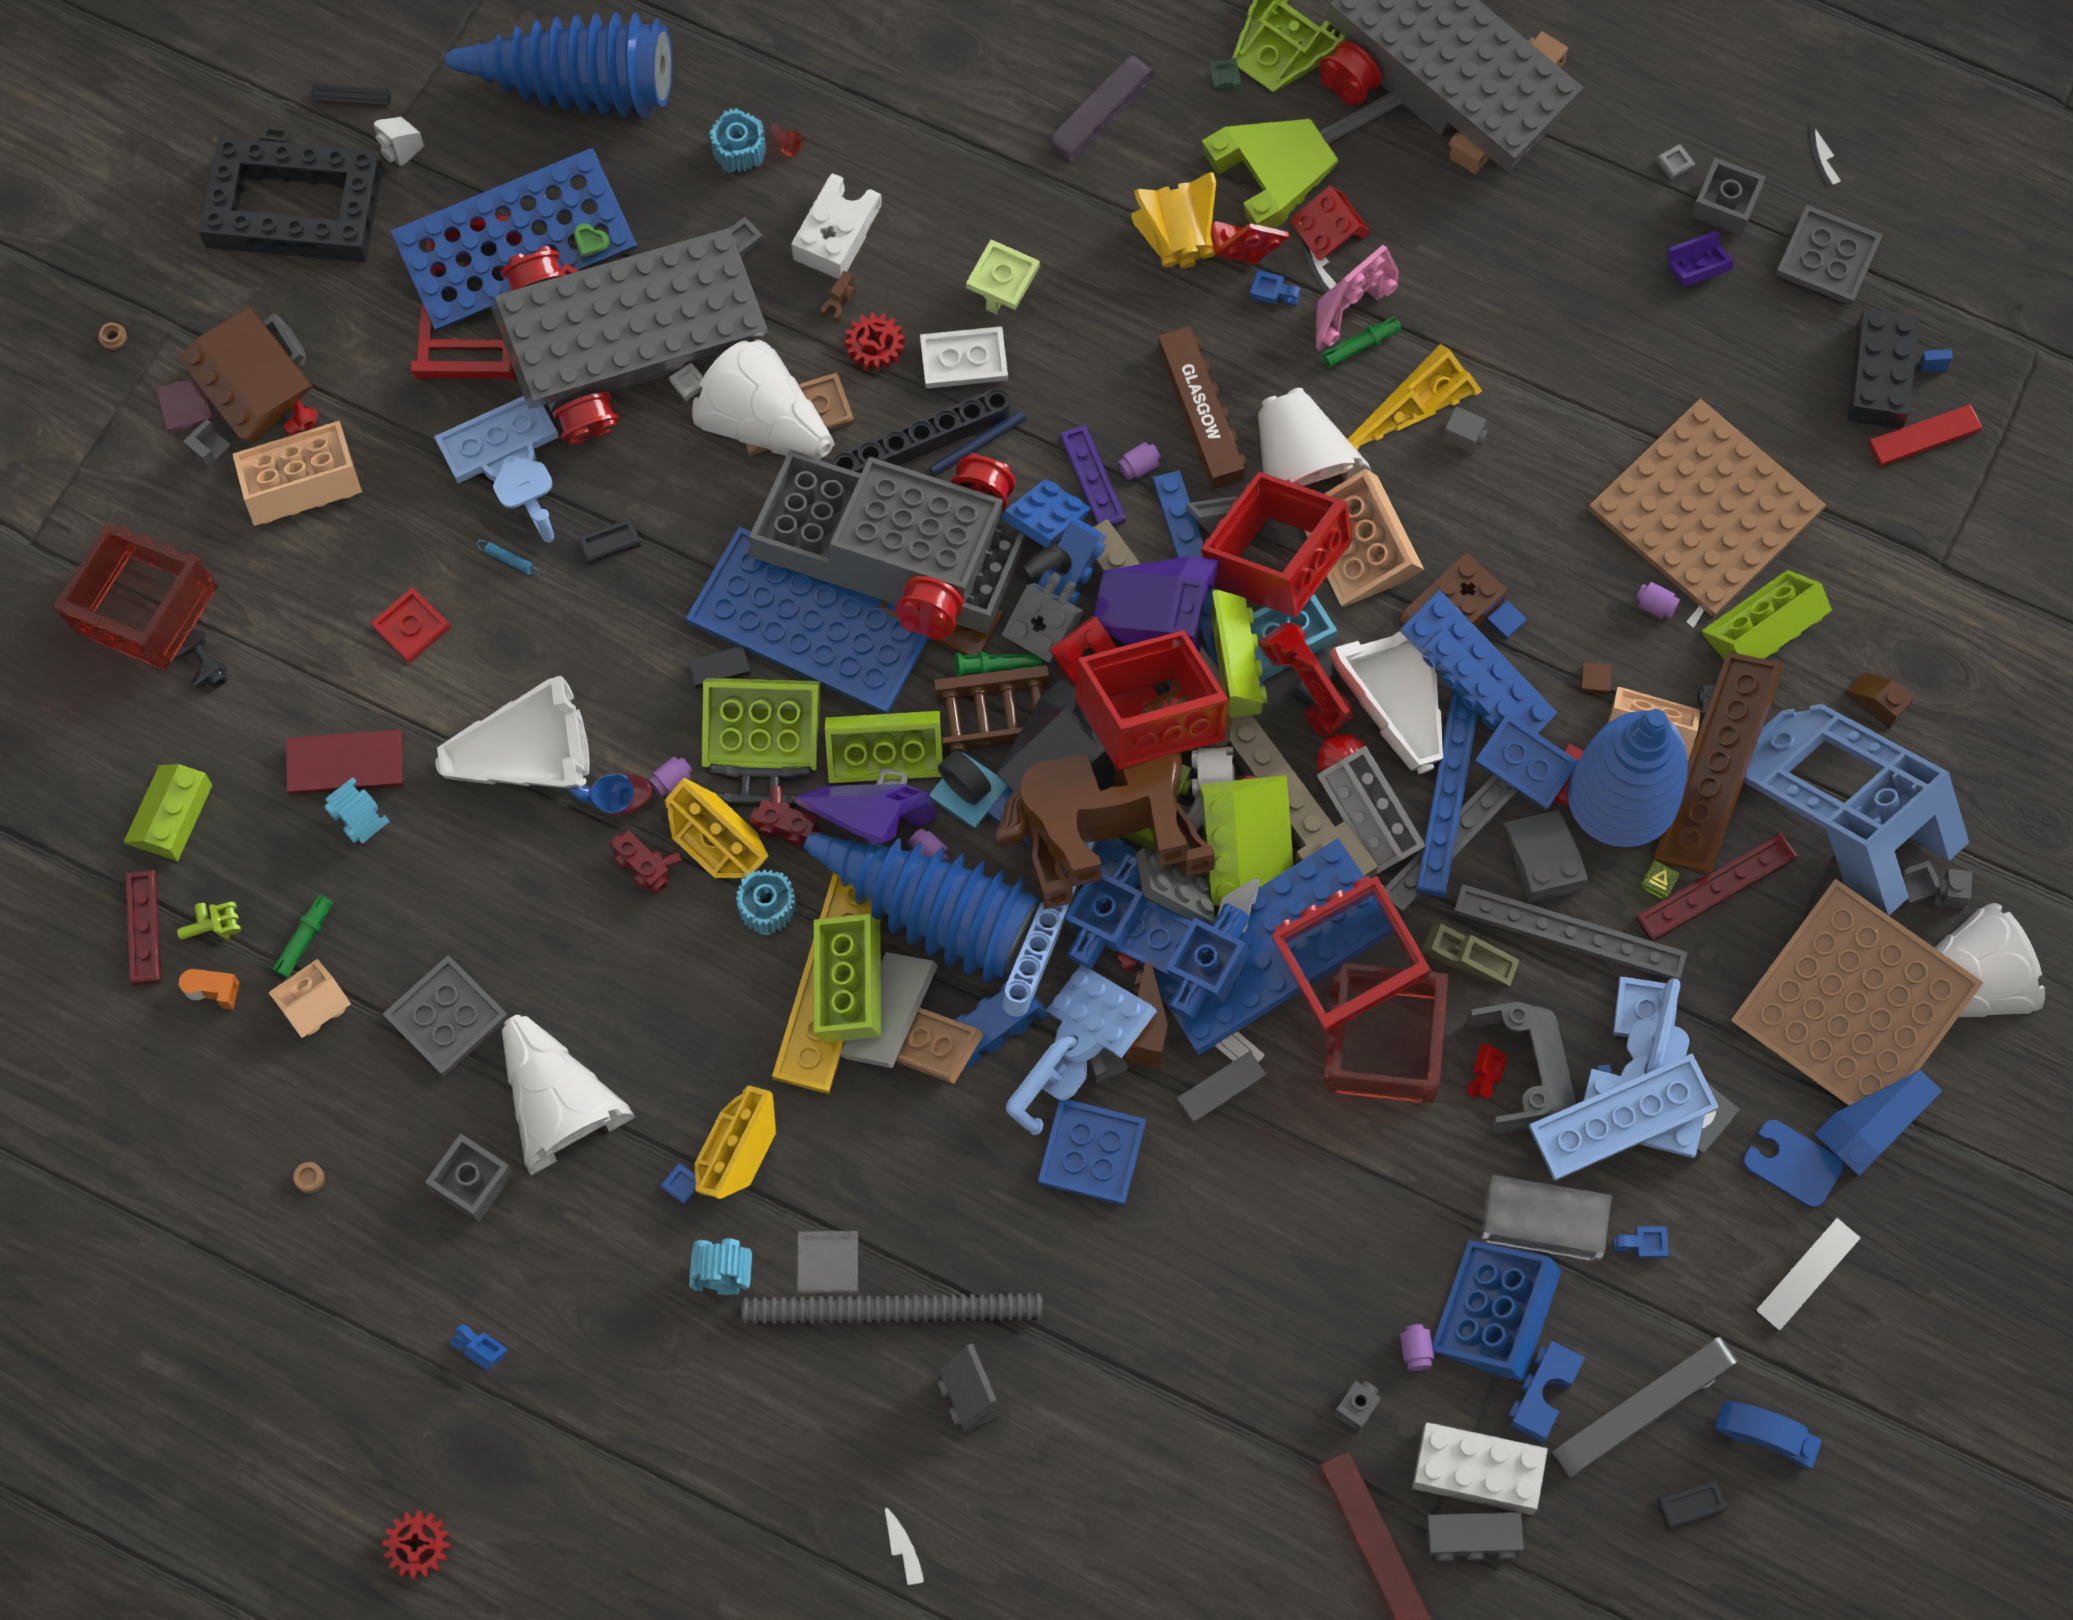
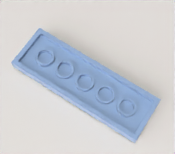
[1528,1054,1719,1181]

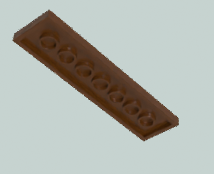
[1654,652,1784,875]

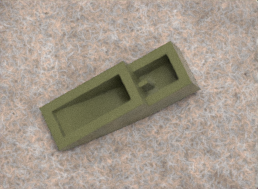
[1421,923,1520,987]

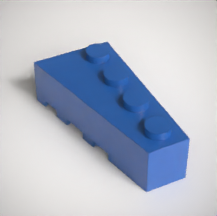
[955,982,1050,1072]

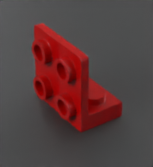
[1290,185,1371,261]
[1210,221,1289,264]

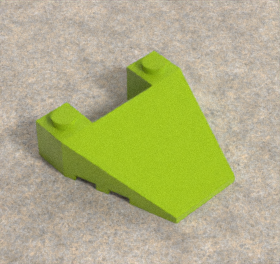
[1231,0,1345,93]
[1202,119,1338,229]

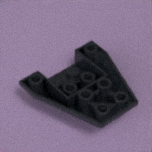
[997,680,1115,793]

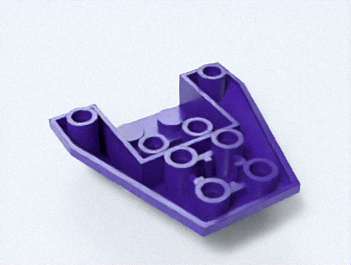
[1094,556,1219,654]
[795,784,937,845]

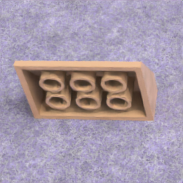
[233,421,362,526]
[1304,469,1424,607]

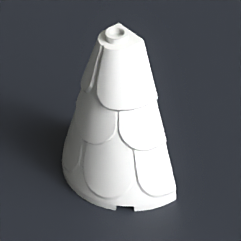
[692,339,835,460]
[1328,631,1443,774]
[435,676,590,789]
[1935,903,2045,1017]
[502,1015,635,1175]

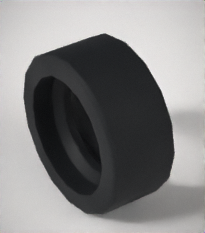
[938,751,991,805]

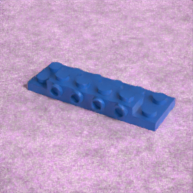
[1399,590,1558,734]

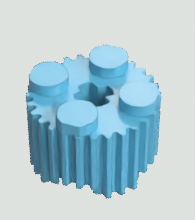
[710,108,766,173]
[324,777,390,844]
[736,869,796,935]
[689,1239,752,1296]

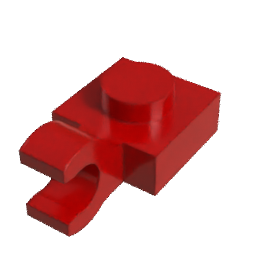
[1467,1044,1508,1099]

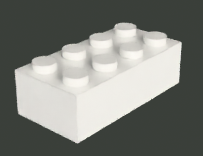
[1412,1422,1548,1515]

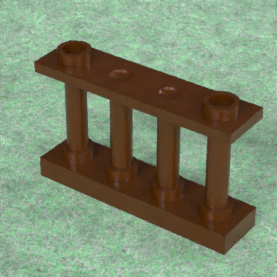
[934,665,1049,754]

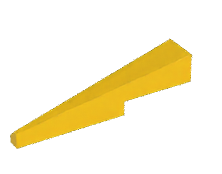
[1347,344,1482,450]

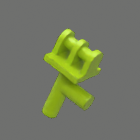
[177,902,241,940]

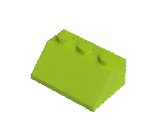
[124,764,212,862]

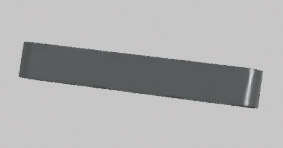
[1552,1336,1739,1478]

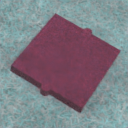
[156,378,213,432]

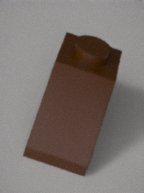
[1846,672,1915,729]

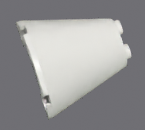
[1258,388,1371,486]

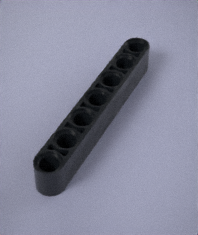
[832,388,1010,474]

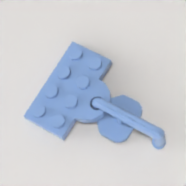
[434,396,559,543]
[1006,965,1157,1135]
[1583,978,1705,1158]

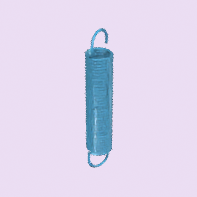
[477,540,540,576]

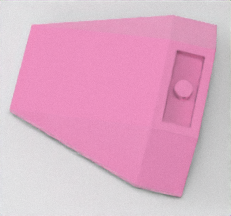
[1316,245,1399,351]

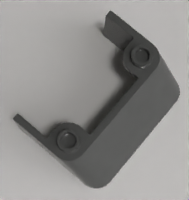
[1466,1002,1576,1135]

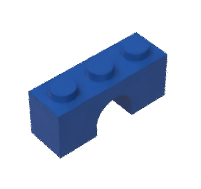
[1038,519,1107,606]
[1508,1341,1585,1444]

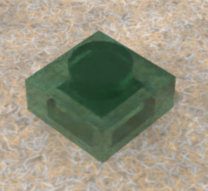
[1209,58,1241,90]

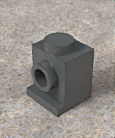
[1934,869,1972,910]
[1334,1381,1381,1432]

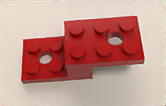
[1048,616,1159,719]

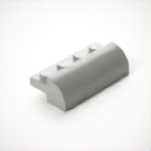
[1317,746,1426,874]

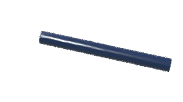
[929,410,1026,476]

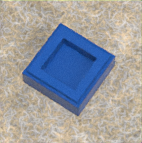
[1918,349,1953,373]
[1486,601,1527,641]
[661,1163,696,1206]

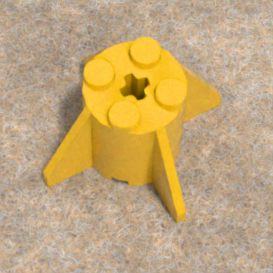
[1131,172,1216,269]

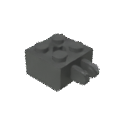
[1002,573,1083,663]

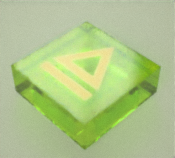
[1640,860,1680,900]

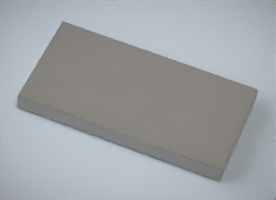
[840,952,938,1068]

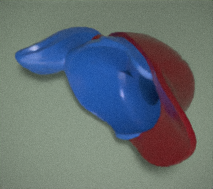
[569,773,652,816]

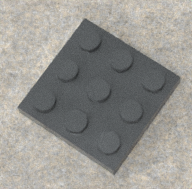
[1776,205,1883,306]
[383,955,509,1077]

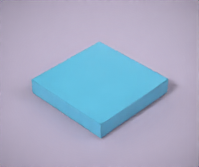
[930,752,1008,830]

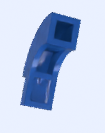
[1715,1401,1822,1469]

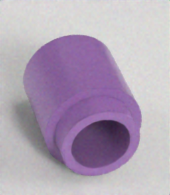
[1118,442,1161,480]
[1636,582,1680,620]
[648,757,692,798]
[907,828,950,862]
[1400,1324,1434,1371]

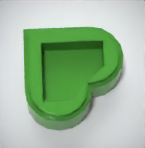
[574,223,609,259]

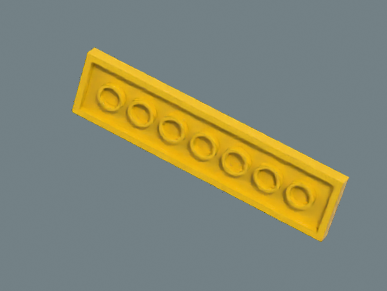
[772,873,882,1094]

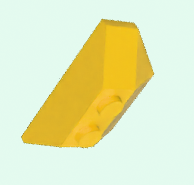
[665,778,769,878]
[695,1085,776,1199]

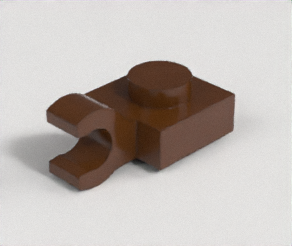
[821,271,856,323]

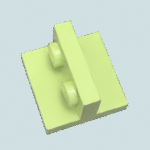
[966,240,1040,314]

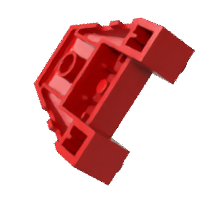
[1258,623,1354,737]

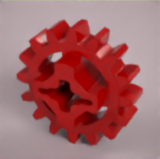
[845,312,905,372]
[382,1510,452,1580]

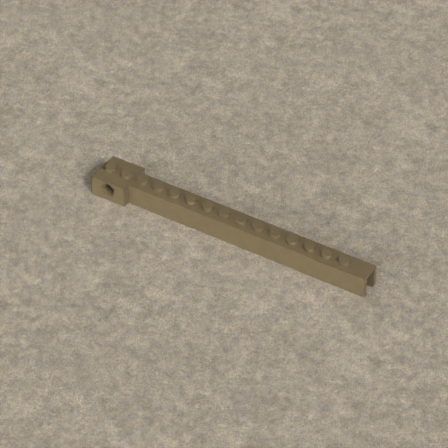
[1091,519,1378,879]

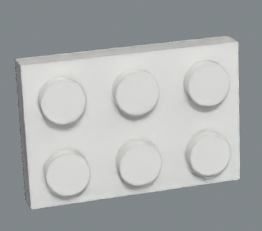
[920,327,1008,389]

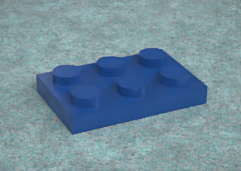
[1001,479,1091,549]
[1474,713,1578,810]

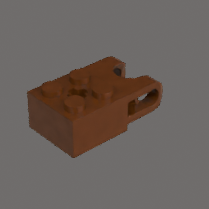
[1399,553,1508,628]

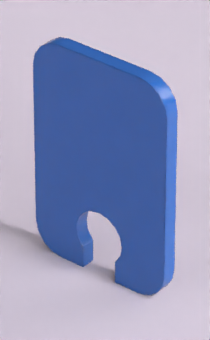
[1744,1120,1843,1208]

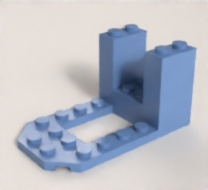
[1744,704,1969,916]

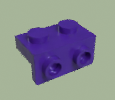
[1668,231,1733,287]

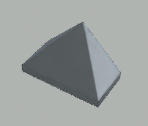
[1186,496,1238,535]

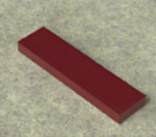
[125,870,161,986]

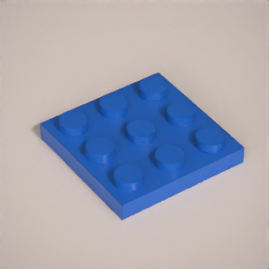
[1038,1099,1146,1206]

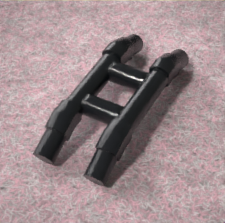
[708,763,812,808]

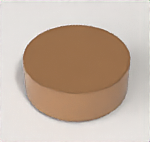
[293,1162,325,1194]

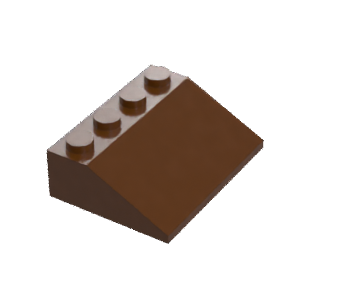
[178,307,313,443]

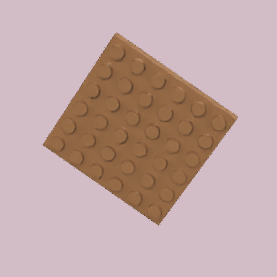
[1588,398,1826,618]
[1731,878,1984,1106]

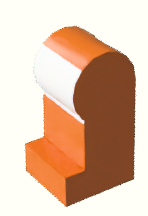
[179,969,240,1010]

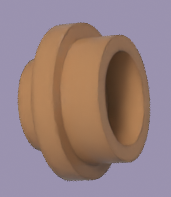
[99,323,127,350]

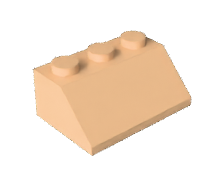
[1607,687,1701,760]

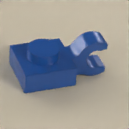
[1250,270,1300,306]
[1613,1226,1669,1259]
[450,1324,507,1371]

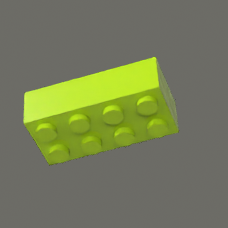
[814,914,881,1043]

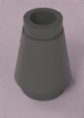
[1023,543,1067,580]

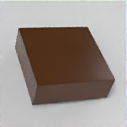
[1581,662,1612,695]

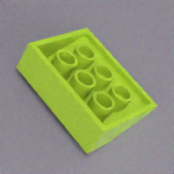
[702,678,820,770]
[1199,775,1293,905]

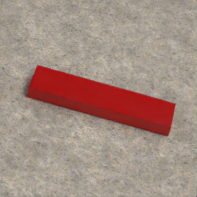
[1868,404,1982,467]

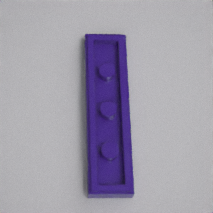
[1060,424,1126,527]

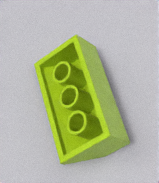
[1702,570,1832,660]
[1210,590,1267,718]
[825,711,942,783]

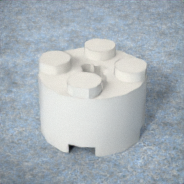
[1192,747,1235,801]

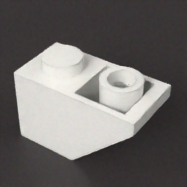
[374,117,424,167]

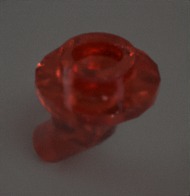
[768,123,803,157]

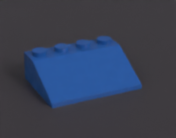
[1432,1240,1562,1382]

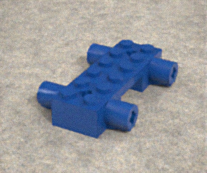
[1065,854,1251,1020]

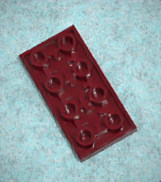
[286,729,404,795]

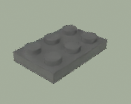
[1136,847,1216,926]

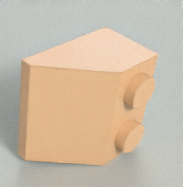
[268,959,351,1038]

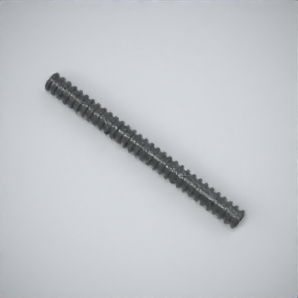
[741,1293,1043,1325]

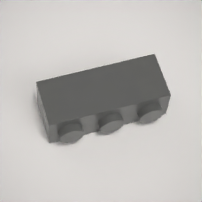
[1425,1512,1524,1562]

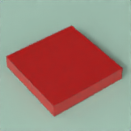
[370,587,451,664]

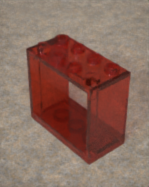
[53,523,218,671]
[1323,963,1449,1104]

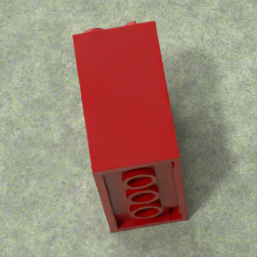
[1201,472,1353,618]
[1075,630,1229,770]
[1272,876,1430,1034]

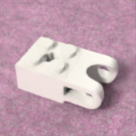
[791,174,881,279]

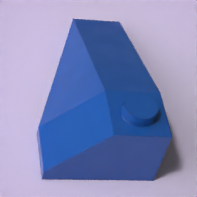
[1815,1070,1942,1176]

